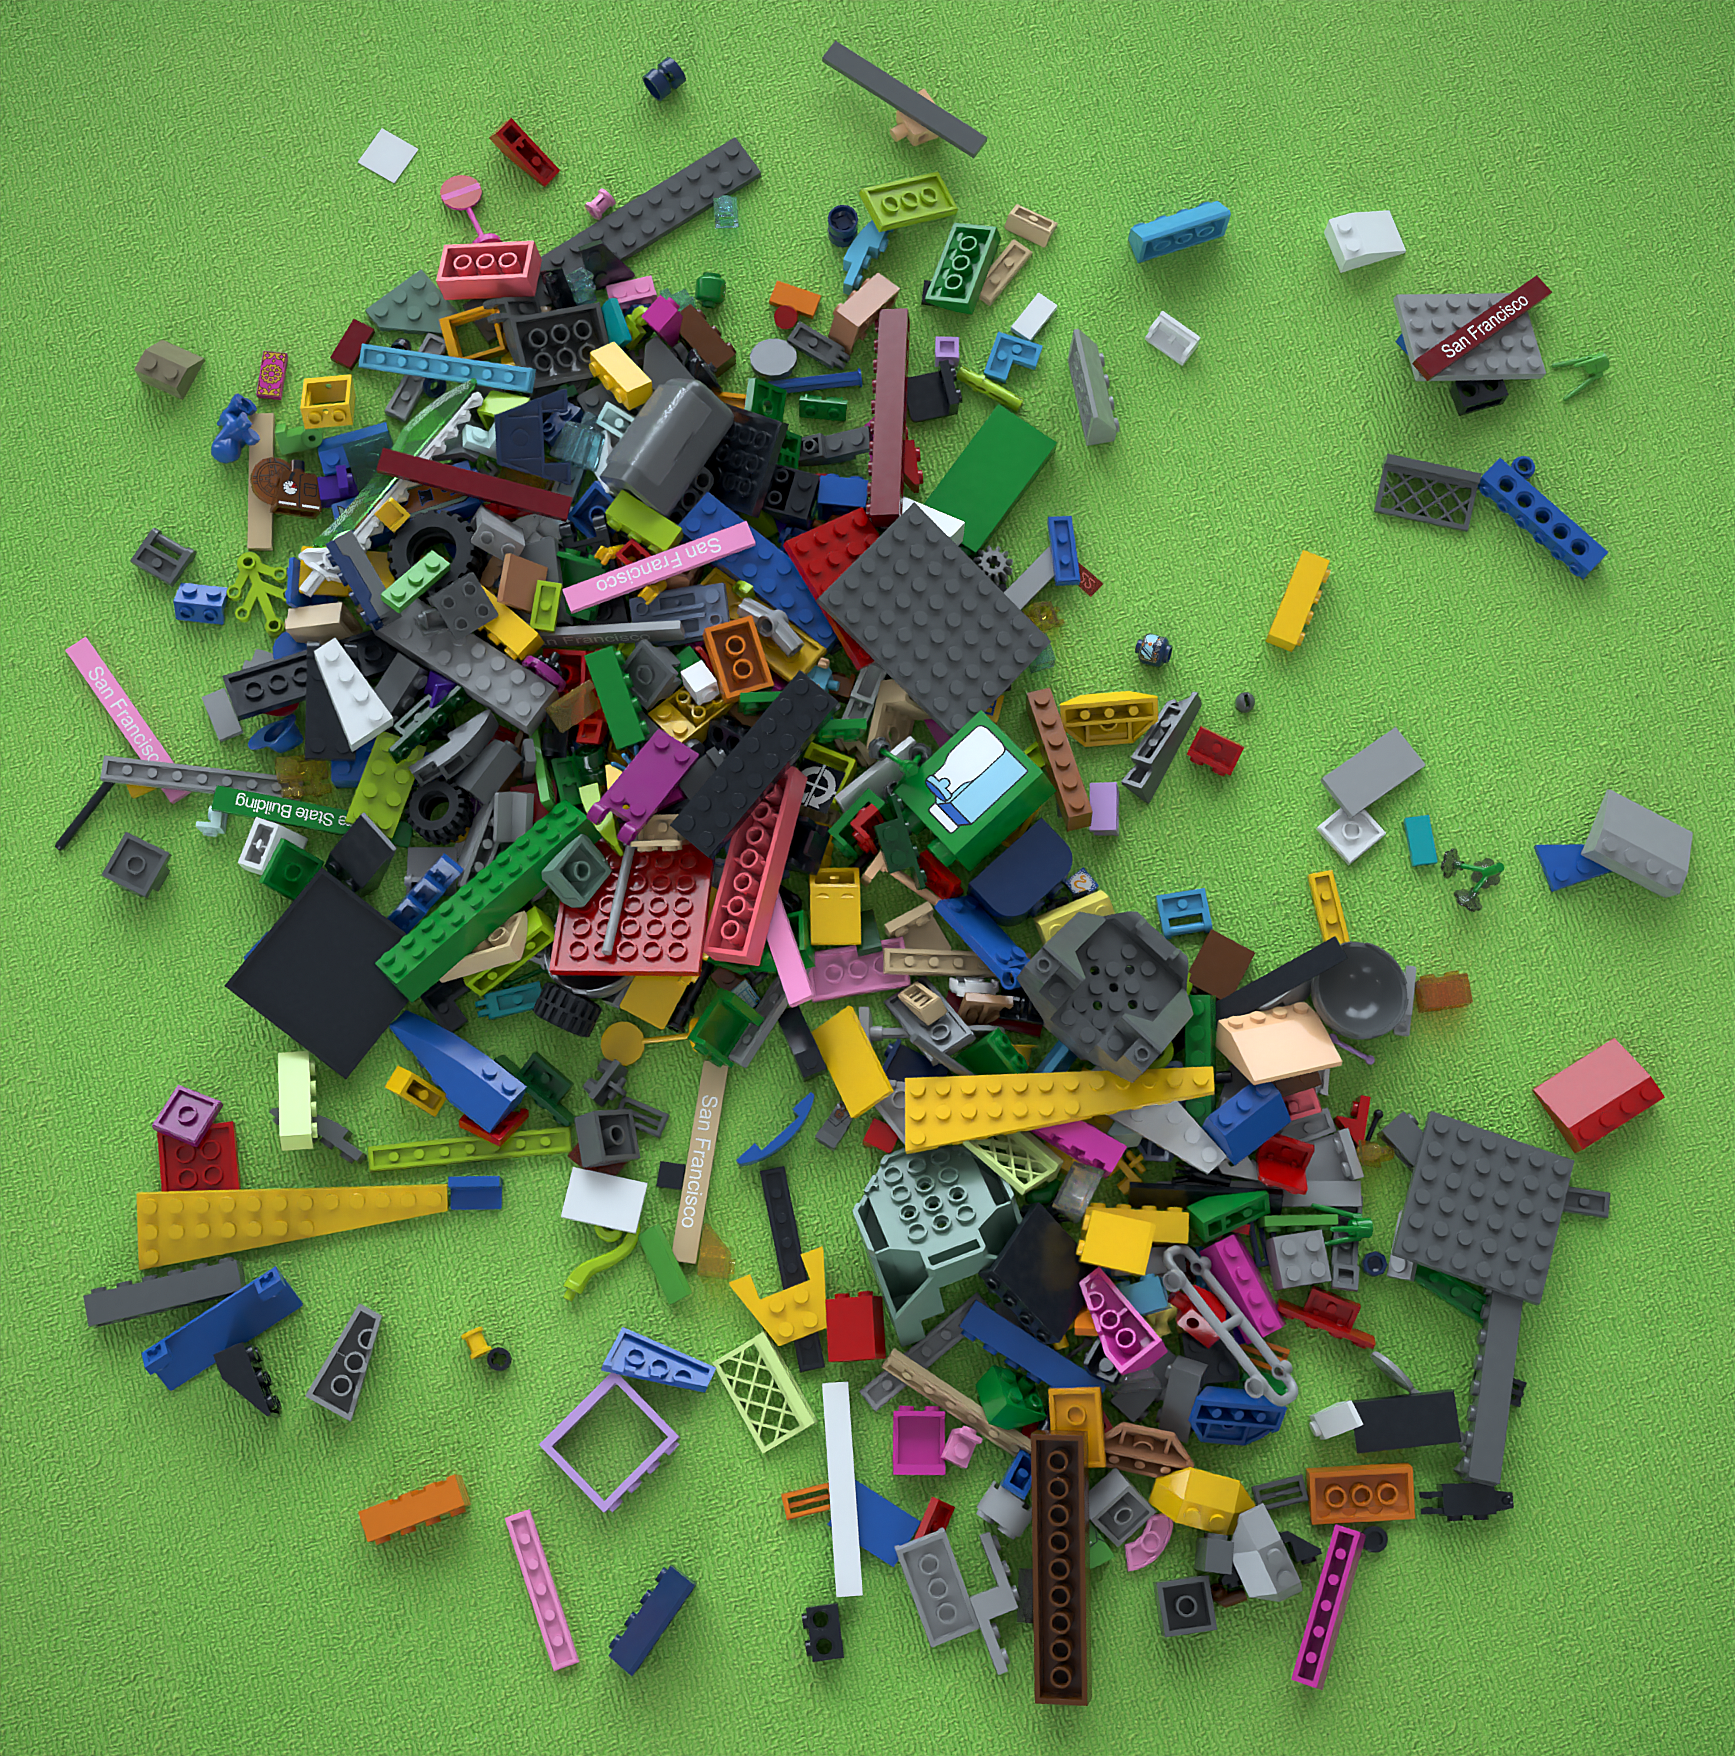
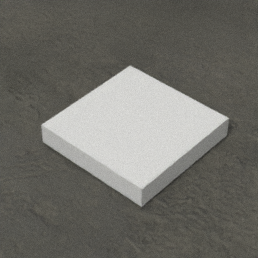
[1316,808,1386,866]

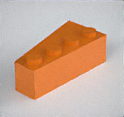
[358,1474,471,1545]

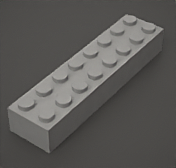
[369,598,560,736]

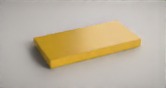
[811,1006,894,1119]

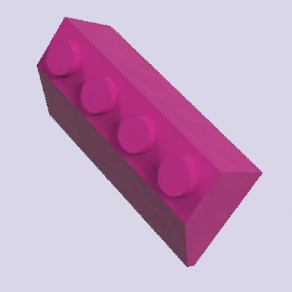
[1199,1233,1287,1345]

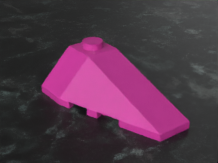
[1079,1267,1168,1375]

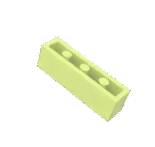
[278,1051,318,1151]

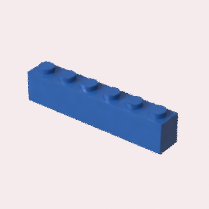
[958,1300,1107,1394]

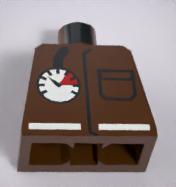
[270,460,322,519]

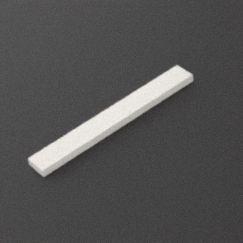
[822,1382,863,1597]

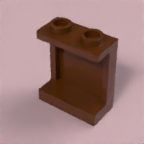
[1188,929,1256,1002]

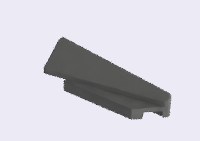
[1121,692,1202,804]

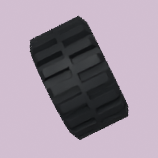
[405,777,474,845]
[532,983,603,1037]

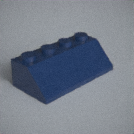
[608,1565,697,1676]

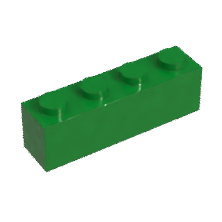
[584,646,650,751]

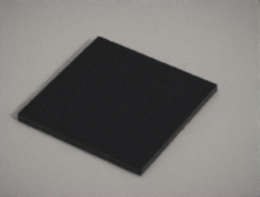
[224,867,409,1080]

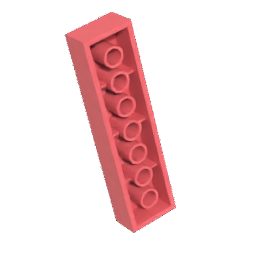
[703,766,807,966]

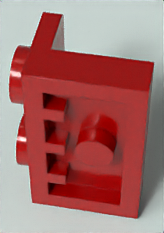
[917,850,964,900]

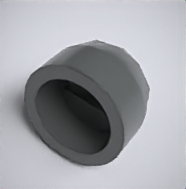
[1235,692,1255,713]

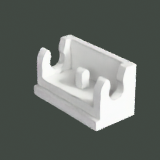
[1145,311,1201,366]

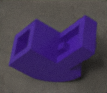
[317,465,359,509]

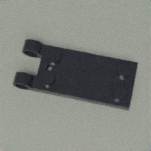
[559,513,631,626]
[305,641,358,761]

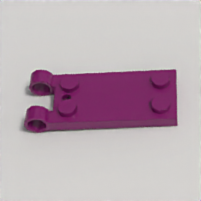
[586,729,699,846]

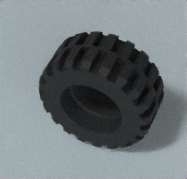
[387,509,486,608]

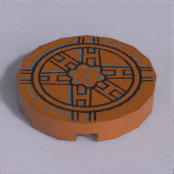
[250,457,290,505]

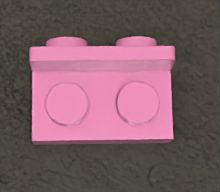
[606,276,657,315]

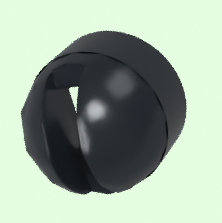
[391,338,412,351]

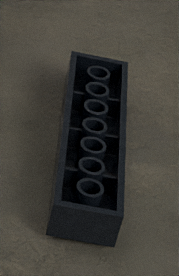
[670,670,841,860]

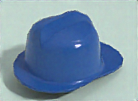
[248,714,304,753]

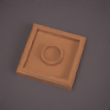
[497,553,548,614]

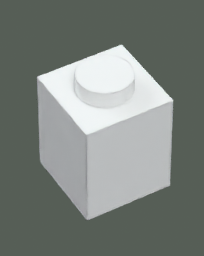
[681,660,720,706]

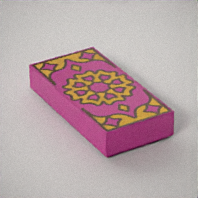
[256,351,288,400]

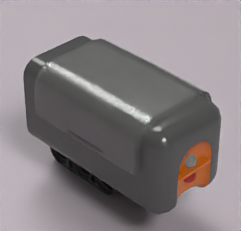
[600,378,734,525]

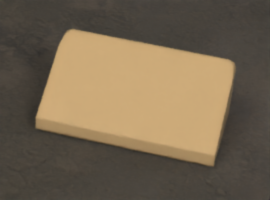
[1004,204,1058,247]

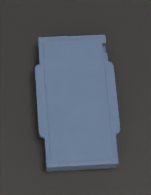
[629,583,730,647]

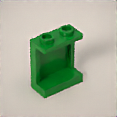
[557,548,610,621]
[828,788,894,860]
[687,988,764,1068]
[948,1027,1029,1076]

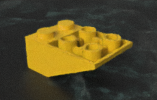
[648,686,735,744]
[808,868,861,945]

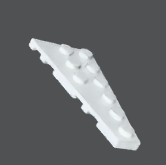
[1092,1065,1227,1175]

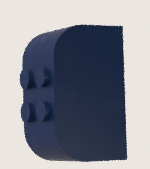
[967,818,1073,927]

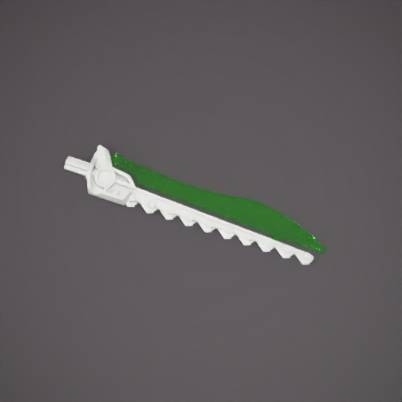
[298,378,484,598]

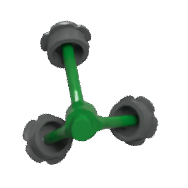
[868,737,932,800]

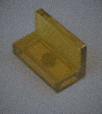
[545,679,601,733]

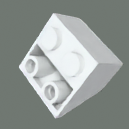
[238,817,308,875]

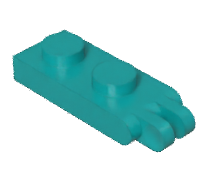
[475,981,542,1020]

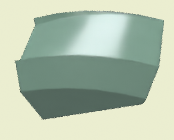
[542,834,612,908]

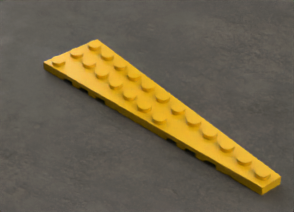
[905,1067,1214,1154]
[136,1184,448,1270]

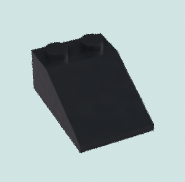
[324,813,397,898]

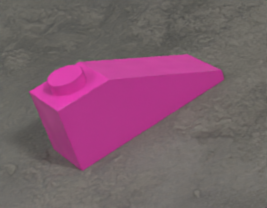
[641,295,683,348]

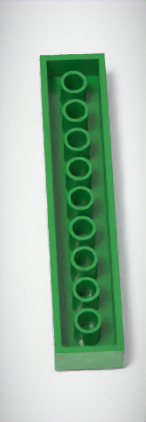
[375,799,602,1003]

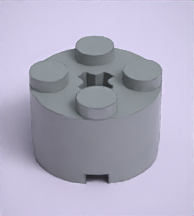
[976,1481,1032,1540]

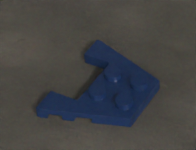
[494,389,571,485]

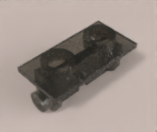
[1017,1568,1033,1624]

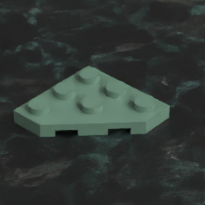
[365,269,464,337]

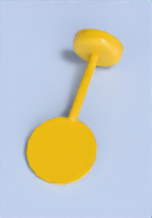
[601,1017,700,1066]

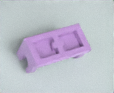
[1089,782,1119,836]

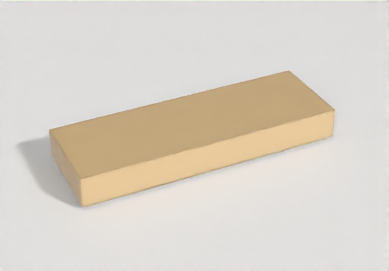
[979,239,1032,306]

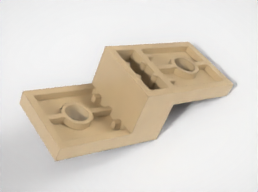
[866,679,932,751]

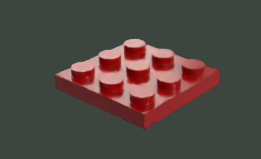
[157,1121,241,1192]

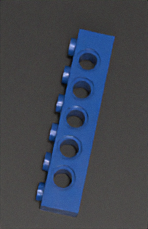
[1477,458,1608,579]

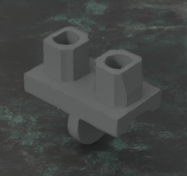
[583,1058,629,1108]

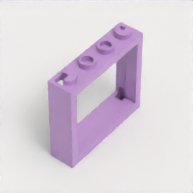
[539,1373,680,1513]

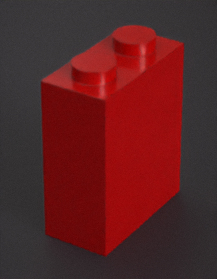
[825,1291,886,1363]

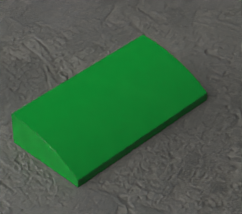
[925,223,1001,315]

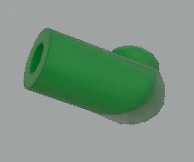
[1026,1178,1061,1205]

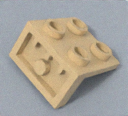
[885,901,951,950]

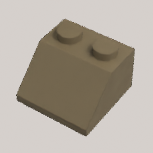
[134,340,205,400]

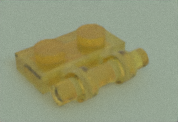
[274,755,332,799]

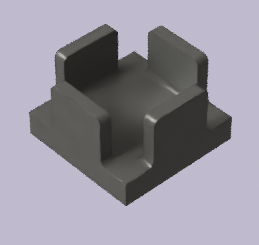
[622,639,682,710]
[101,832,172,899]

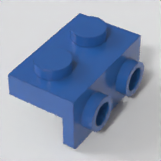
[173,583,229,625]

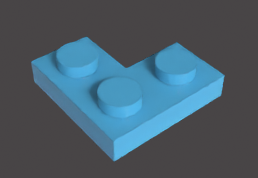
[983,332,1043,384]

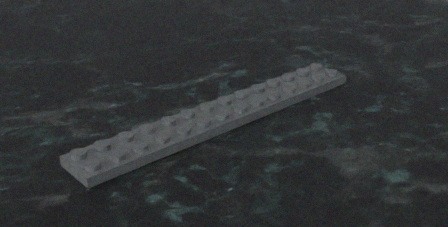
[462,137,761,345]

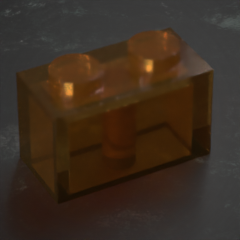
[1414,970,1473,1013]

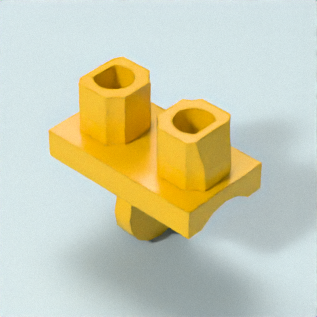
[1109,1150,1147,1195]

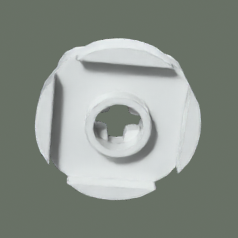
[949,977,1000,997]

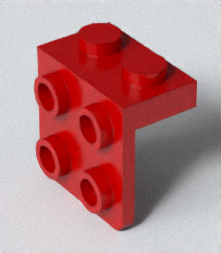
[1255,1133,1315,1195]

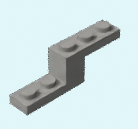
[969,1532,1020,1675]

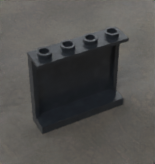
[978,1202,1098,1344]

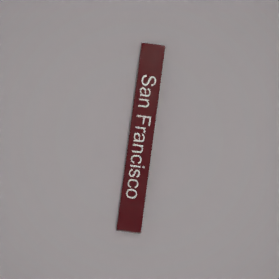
[1412,275,1552,381]

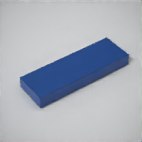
[1047,516,1081,586]

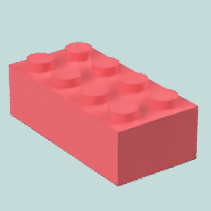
[436,241,542,300]

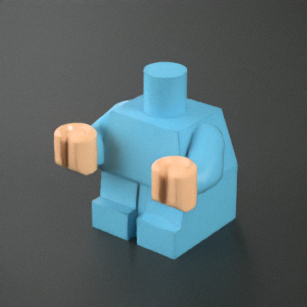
[807,657,840,693]

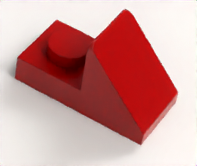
[1333,1095,1371,1149]

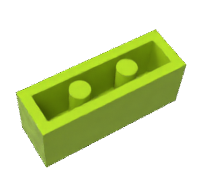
[605,490,683,555]

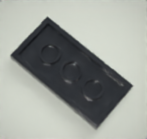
[1352,1389,1462,1454]

